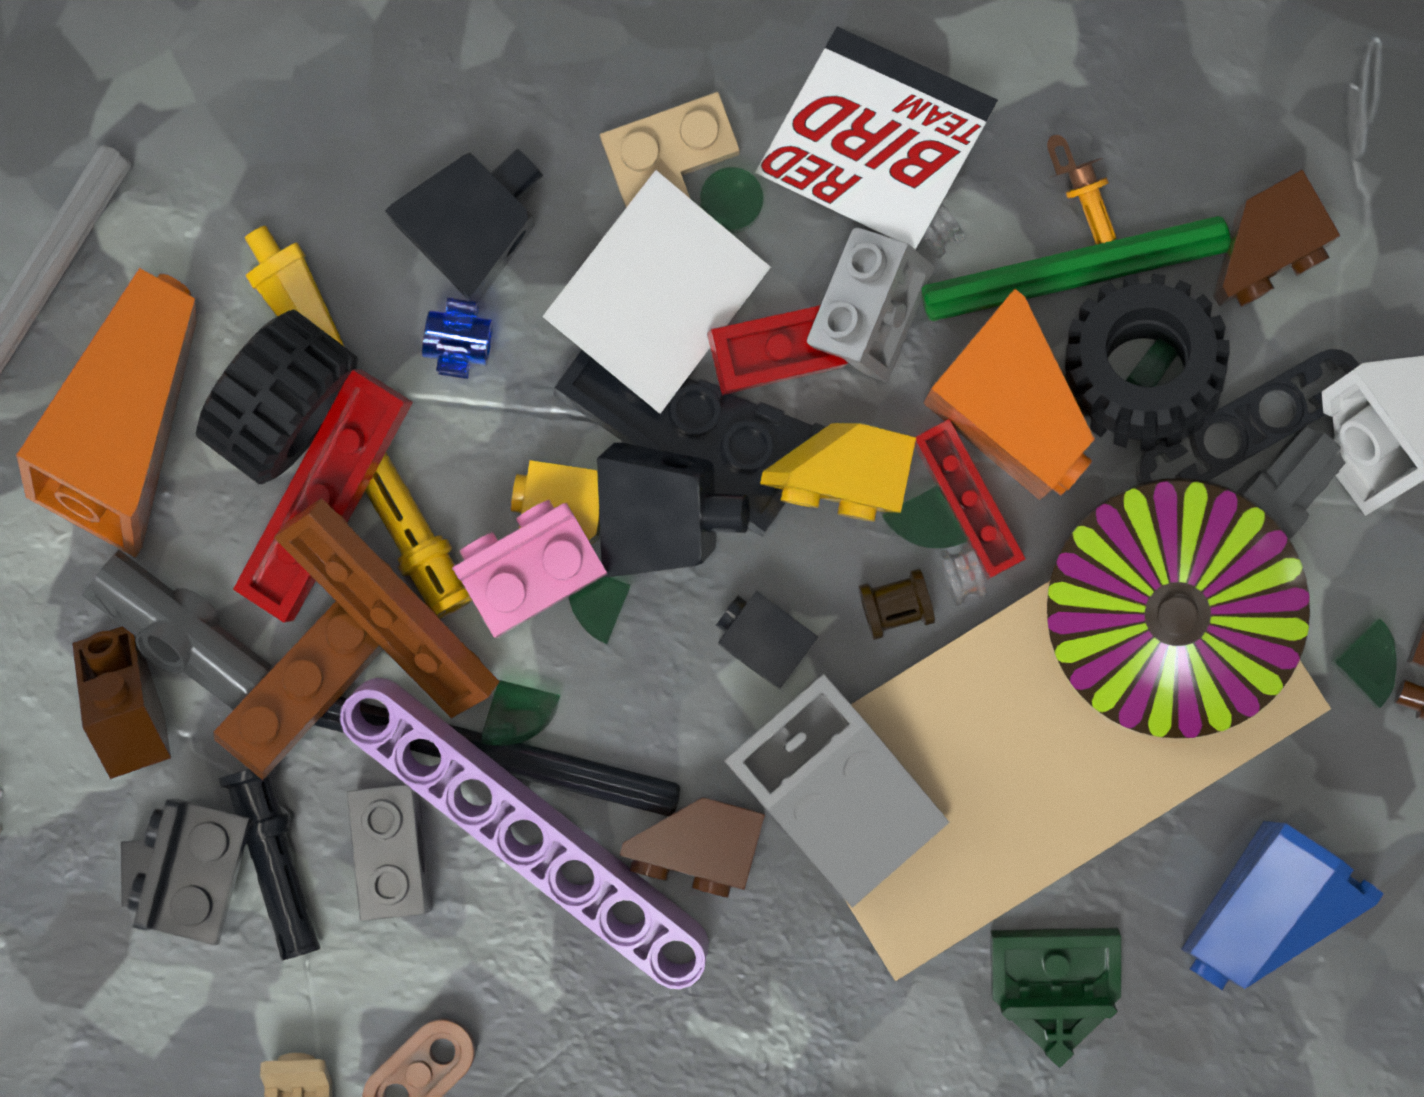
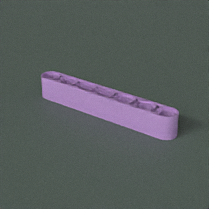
[340,678,709,989]

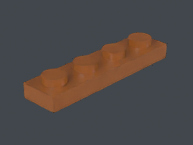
[274,498,500,718]

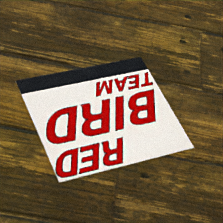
[755,27,998,250]

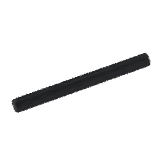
[314,697,681,816]

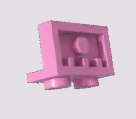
[453,500,608,638]

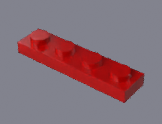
[233,369,413,623]

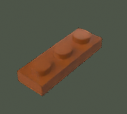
[213,601,384,780]

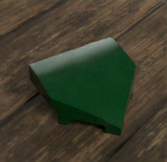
[990,928,1121,1068]

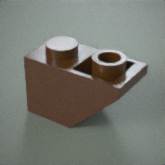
[1213,169,1341,307]
[72,626,171,779]
[619,797,765,898]

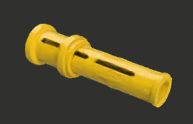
[365,453,473,619]

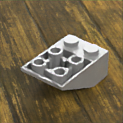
[724,674,950,908]

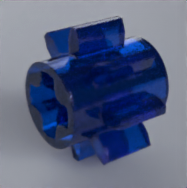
[422,298,493,379]

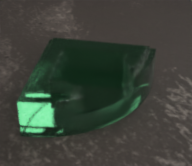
[881,485,968,550]
[569,577,631,645]
[1331,618,1397,709]
[481,680,560,745]

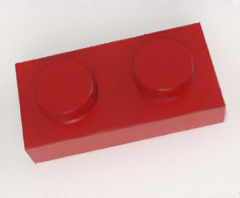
[707,305,848,395]

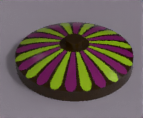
[1047,478,1310,738]

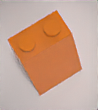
[923,289,1094,500]

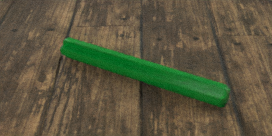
[921,216,1231,321]

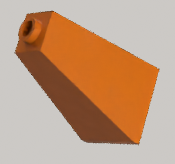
[16,268,197,558]

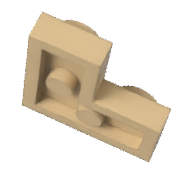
[600,92,740,208]

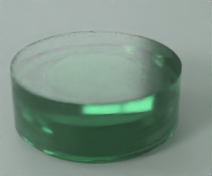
[700,167,763,233]

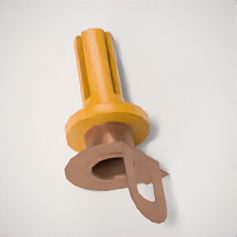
[1047,135,1117,245]

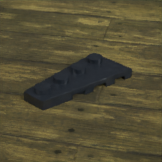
[553,350,826,537]

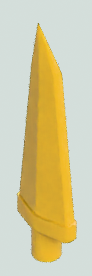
[244,225,345,347]

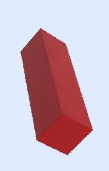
[915,419,1025,580]

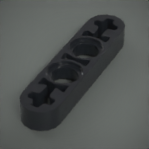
[1136,349,1359,484]

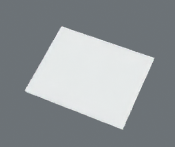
[542,170,771,413]

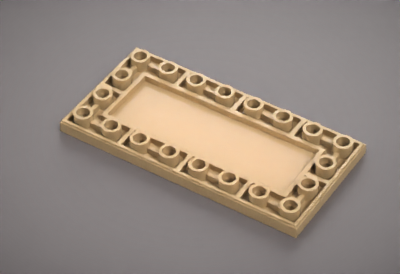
[844,581,1331,981]

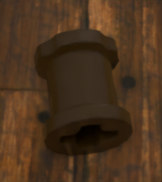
[858,568,935,640]

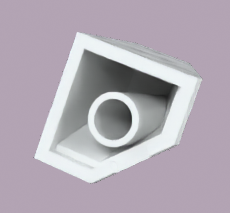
[1322,356,1424,516]

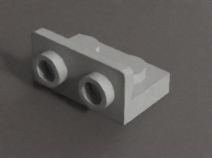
[807,228,935,383]

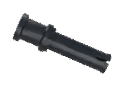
[218,768,321,961]

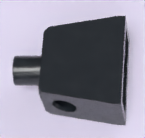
[385,149,543,306]
[597,442,750,577]

